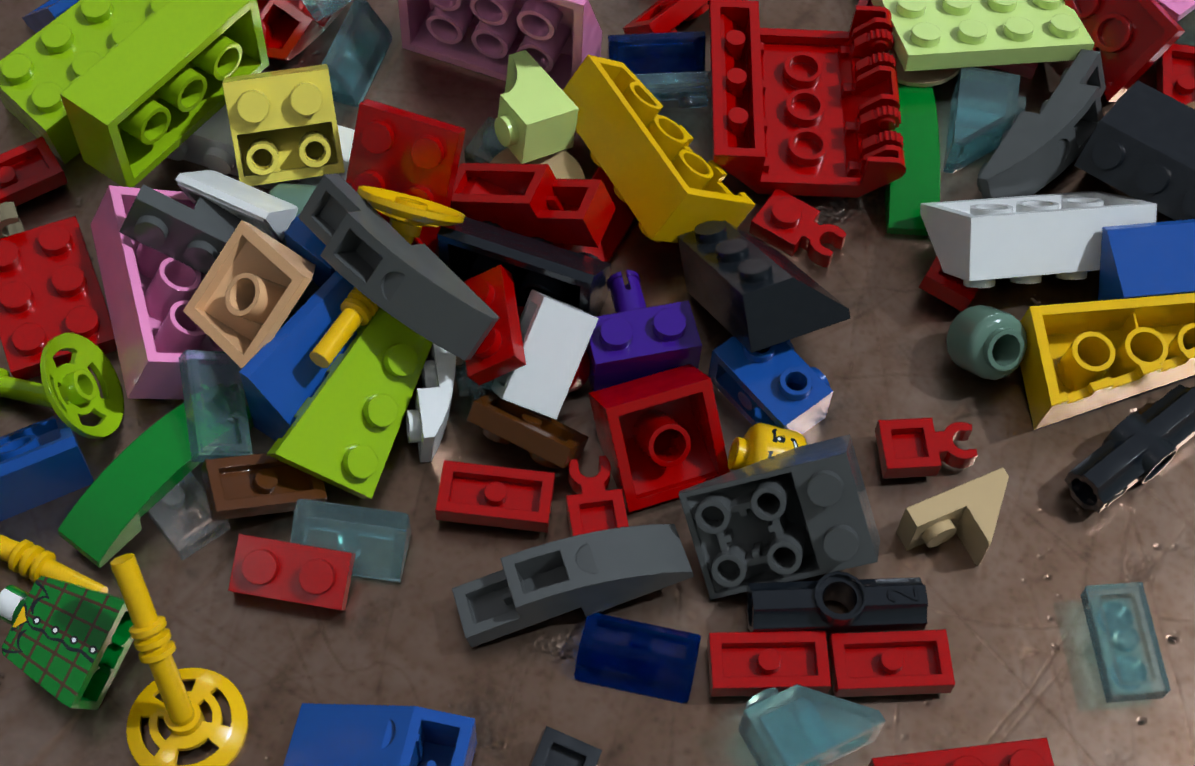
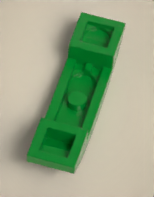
[884,83,940,236]
[58,385,254,568]

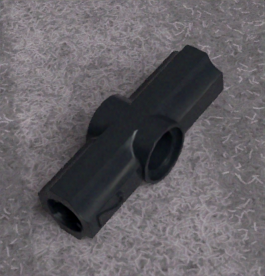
[1065,384,1195,513]
[746,571,928,641]

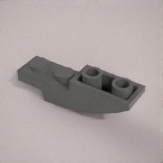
[977,49,1106,199]
[298,173,500,360]
[119,184,319,328]
[452,524,694,647]

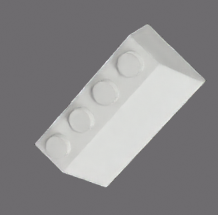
[920,190,1157,288]

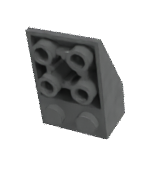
[678,434,880,600]

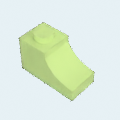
[494,50,579,164]

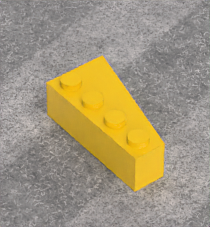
[563,55,756,243]
[1020,293,1195,430]

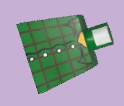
[0,576,134,710]

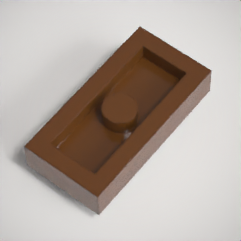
[467,391,589,468]
[201,453,327,521]

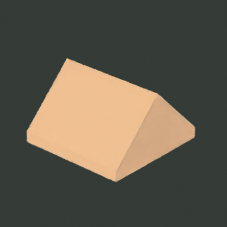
[183,220,316,369]

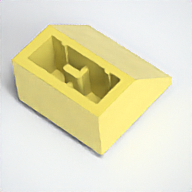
[222,64,345,186]

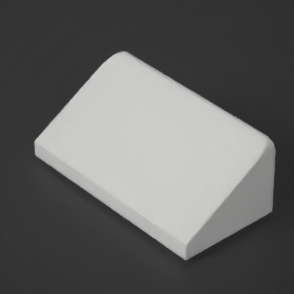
[175,170,298,241]

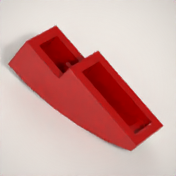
[450,163,616,247]

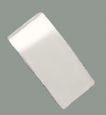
[406,343,456,463]

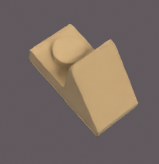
[896,468,1009,565]

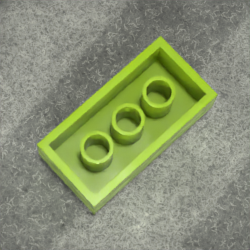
[0,0,170,164]
[60,0,269,187]

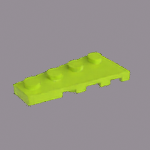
[266,308,432,499]

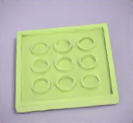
[871,0,1095,71]

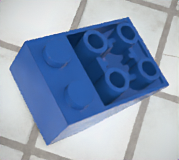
[283,703,477,766]

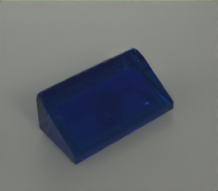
[607,31,706,93]
[574,613,701,703]

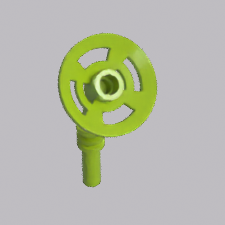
[0,333,124,439]

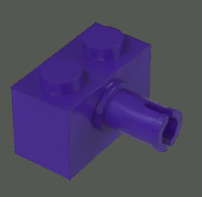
[586,270,702,392]

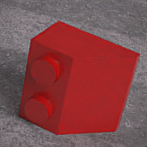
[588,364,730,512]

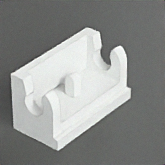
[491,289,599,420]

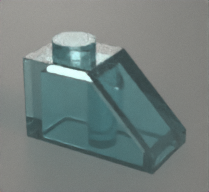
[943,67,1026,174]
[738,684,886,766]

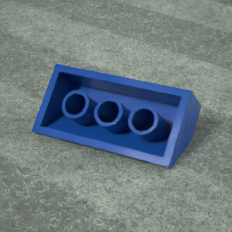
[239,271,358,441]

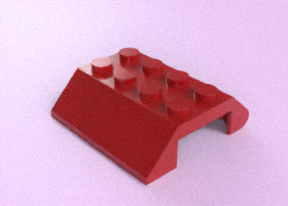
[709,0,906,198]

